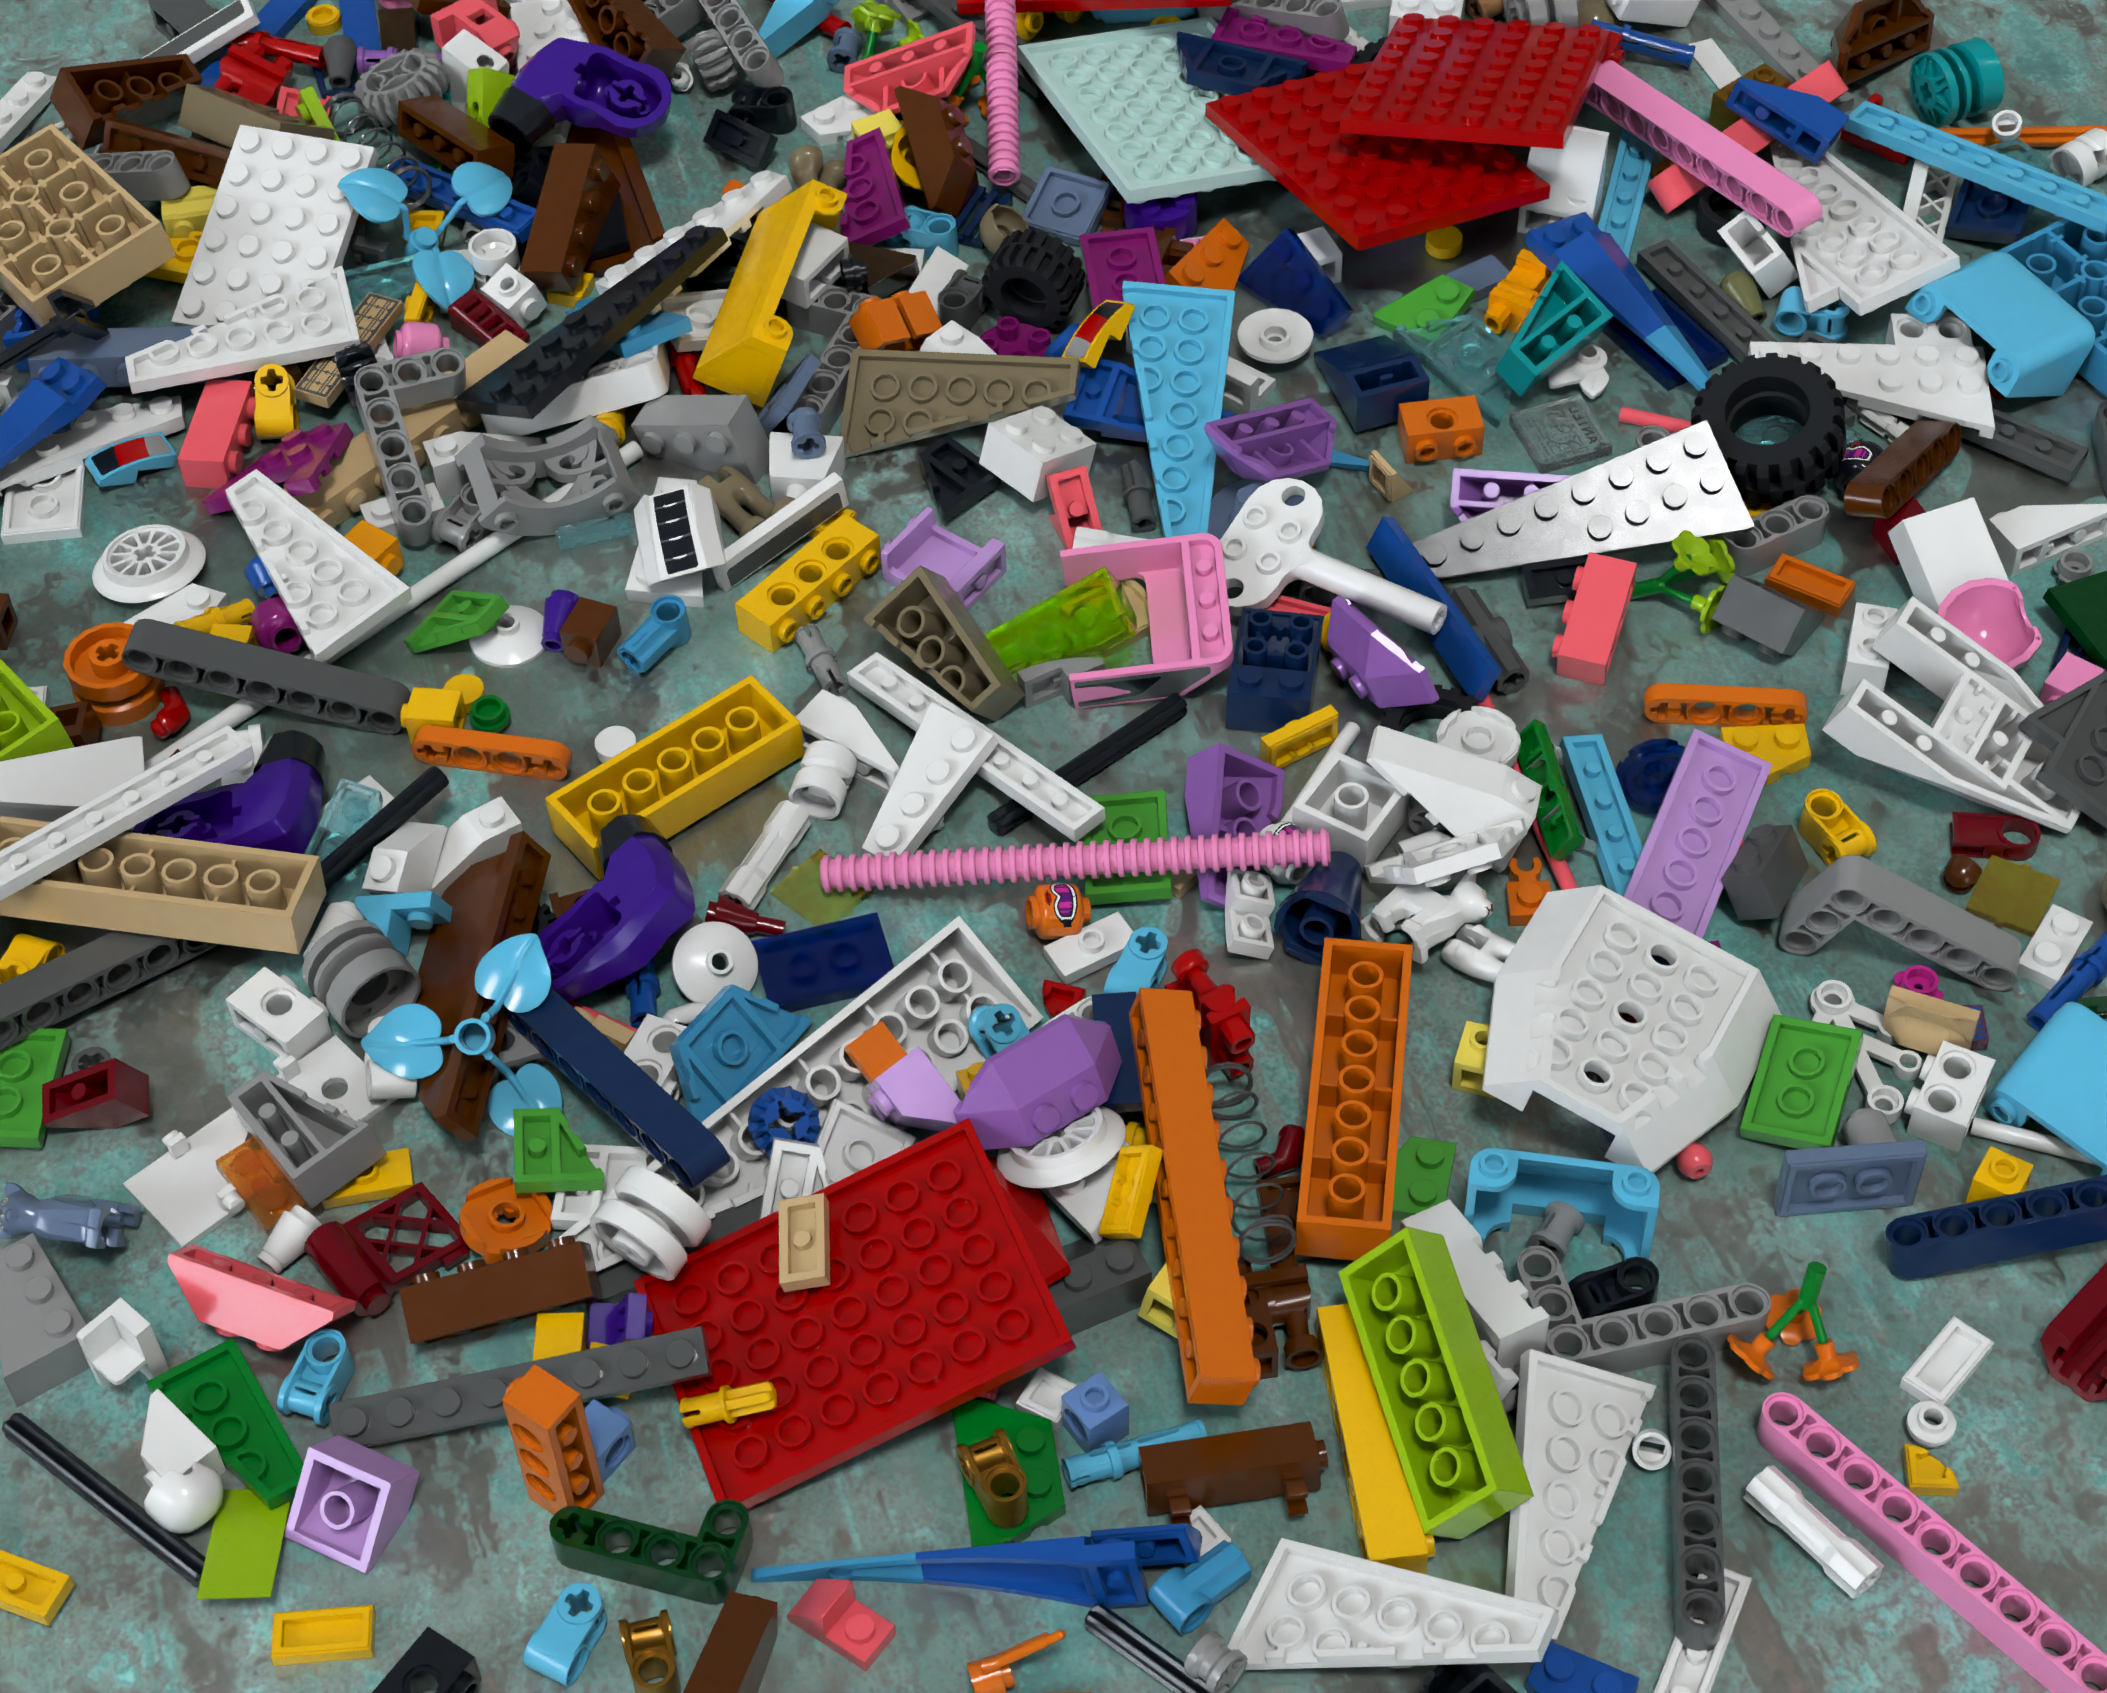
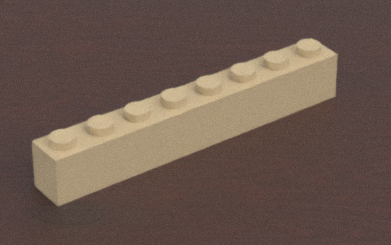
[283,330,529,529]

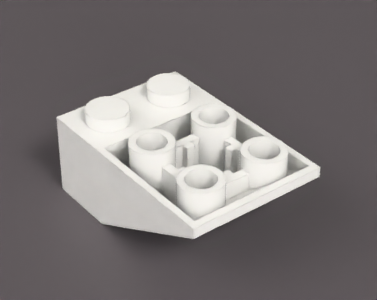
[1517,126,1609,234]

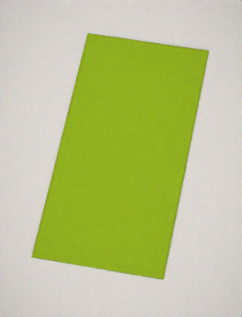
[196,1489,291,1599]

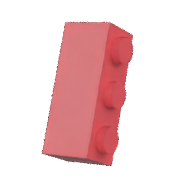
[177,379,256,489]
[1551,552,1637,686]

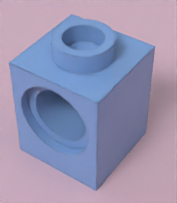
[1061,1371,1129,1453]
[584,1399,636,1484]

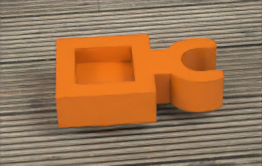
[1505,857,1551,926]

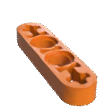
[1644,683,1808,727]
[411,725,573,780]

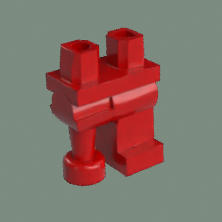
[209,40,293,109]
[1164,949,1255,1079]

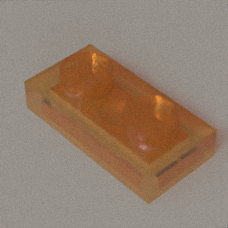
[215,1136,306,1236]

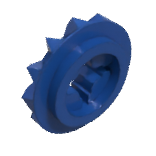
[748,1086,821,1156]

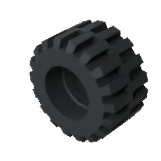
[982,229,1086,330]

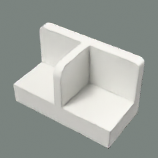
[76,1297,169,1387]

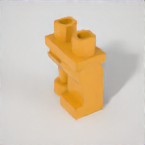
[1483,248,1551,335]

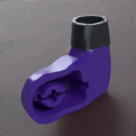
[488,37,671,153]
[133,730,325,854]
[538,814,695,1002]

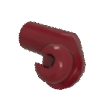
[1253,1124,1305,1180]

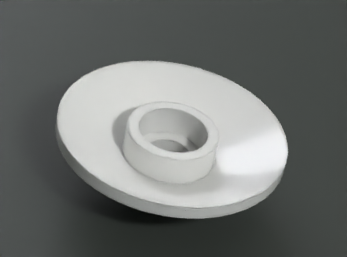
[1237,308,1313,363]
[469,605,545,668]
[672,921,758,1004]

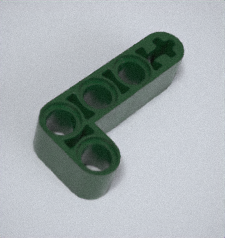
[549,1499,753,1605]

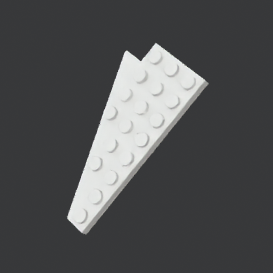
[1770,141,1961,316]

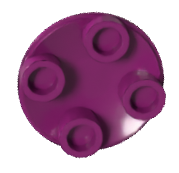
[980,316,1051,357]

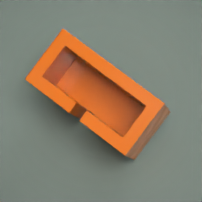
[848,290,943,351]

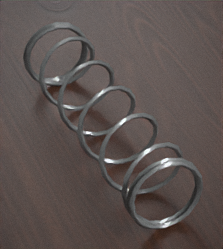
[323,92,432,210]
[1205,1062,1297,1265]

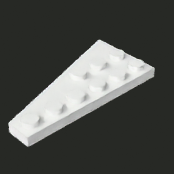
[510,0,591,148]
[594,170,792,315]
[0,395,186,496]
[225,469,413,663]
[1505,1349,1657,1642]

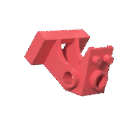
[430,0,520,71]

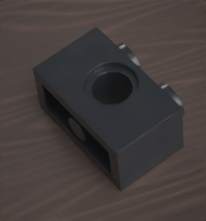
[372,1626,482,1693]

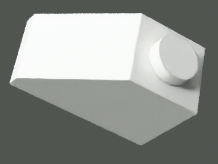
[362,822,448,895]
[141,1389,226,1489]

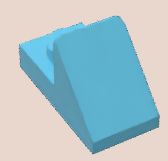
[354,891,453,956]

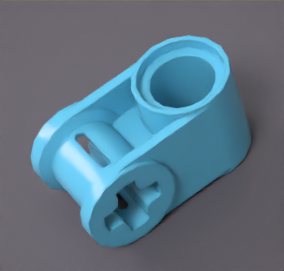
[886,206,959,259]
[1773,286,1851,343]
[1103,926,1168,995]
[968,1003,1030,1059]
[277,1328,355,1426]
[523,1582,607,1687]

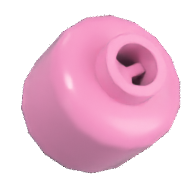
[393,321,449,359]

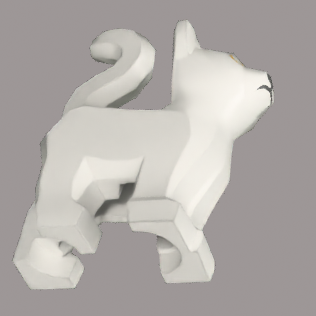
[1361,870,1494,964]

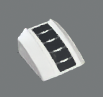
[634,482,726,585]

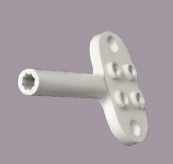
[1220,478,1447,635]

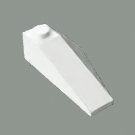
[1366,725,1542,874]

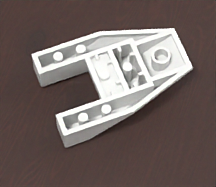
[1822,596,2081,834]

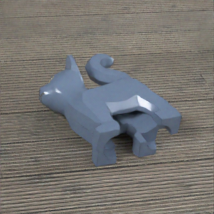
[0,1183,141,1249]

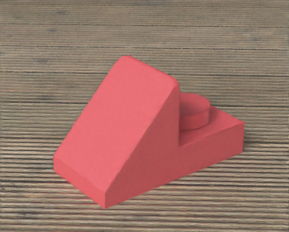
[1045,465,1102,550]
[787,1578,896,1671]

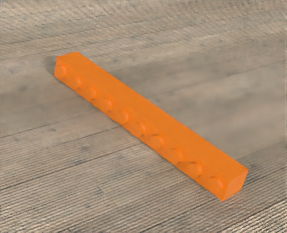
[1129,987,1261,1405]

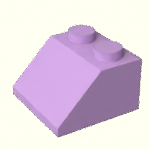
[866,1046,961,1131]
[283,1435,420,1574]

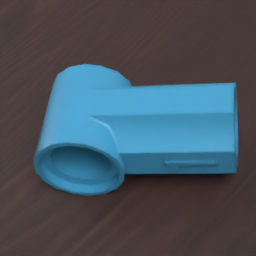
[617,595,692,675]
[1148,1540,1252,1635]

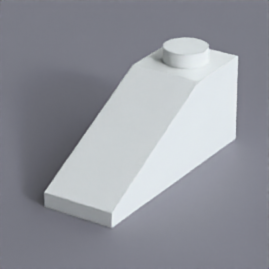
[422,431,542,500]
[1987,504,2107,578]
[796,689,899,794]
[430,796,523,898]

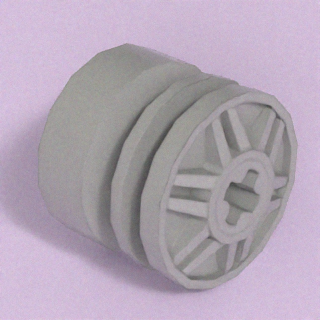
[302,920,421,1038]

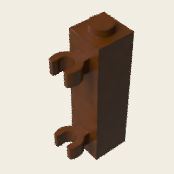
[1138,1421,1328,1526]

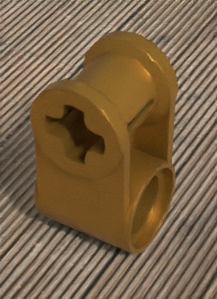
[955,1428,1029,1528]
[618,1609,681,1693]

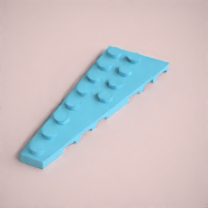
[1122,281,1235,538]

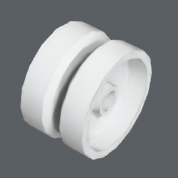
[590,1165,711,1281]

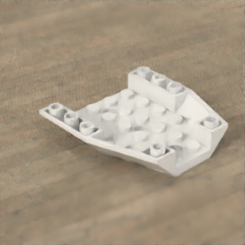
[1482,885,1782,1173]

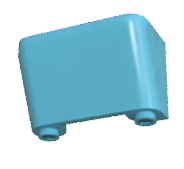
[1904,252,2095,398]
[1984,1001,2107,1176]
[1464,1148,1660,1261]

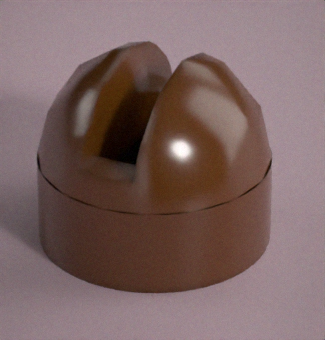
[1943,855,1982,893]

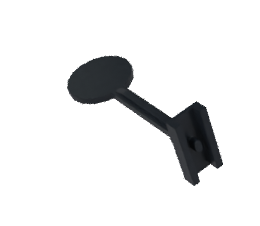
[0,289,109,373]

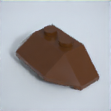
[1830,0,1935,85]
[894,86,979,219]

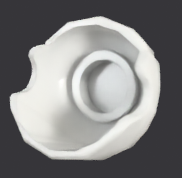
[144,1462,224,1534]

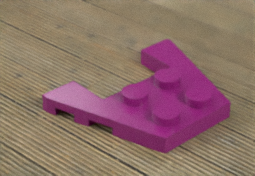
[202,422,354,514]

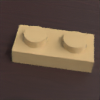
[779,1193,830,1292]

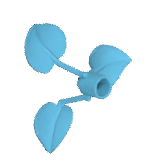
[337,162,512,313]
[361,933,563,1137]

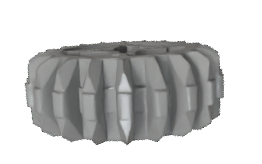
[353,48,449,127]

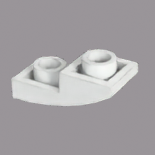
[1225,868,1276,960]

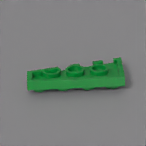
[146,1338,304,1510]

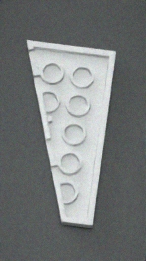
[125,265,360,394]
[1748,341,1995,439]
[1227,1538,1559,1670]

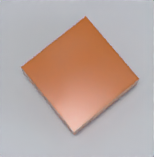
[844,1020,907,1084]

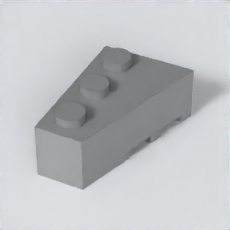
[631,395,769,484]
[226,1070,387,1209]
[0,1233,90,1407]

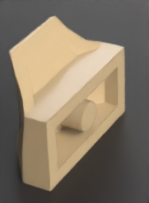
[1882,985,1981,1056]

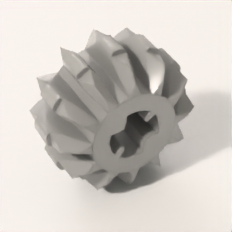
[687,28,739,92]

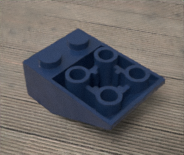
[1314,335,1430,432]
[1226,607,1324,732]

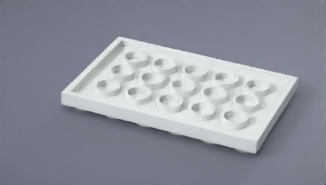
[171,125,379,326]

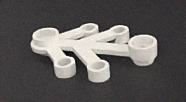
[1810,980,1922,1125]

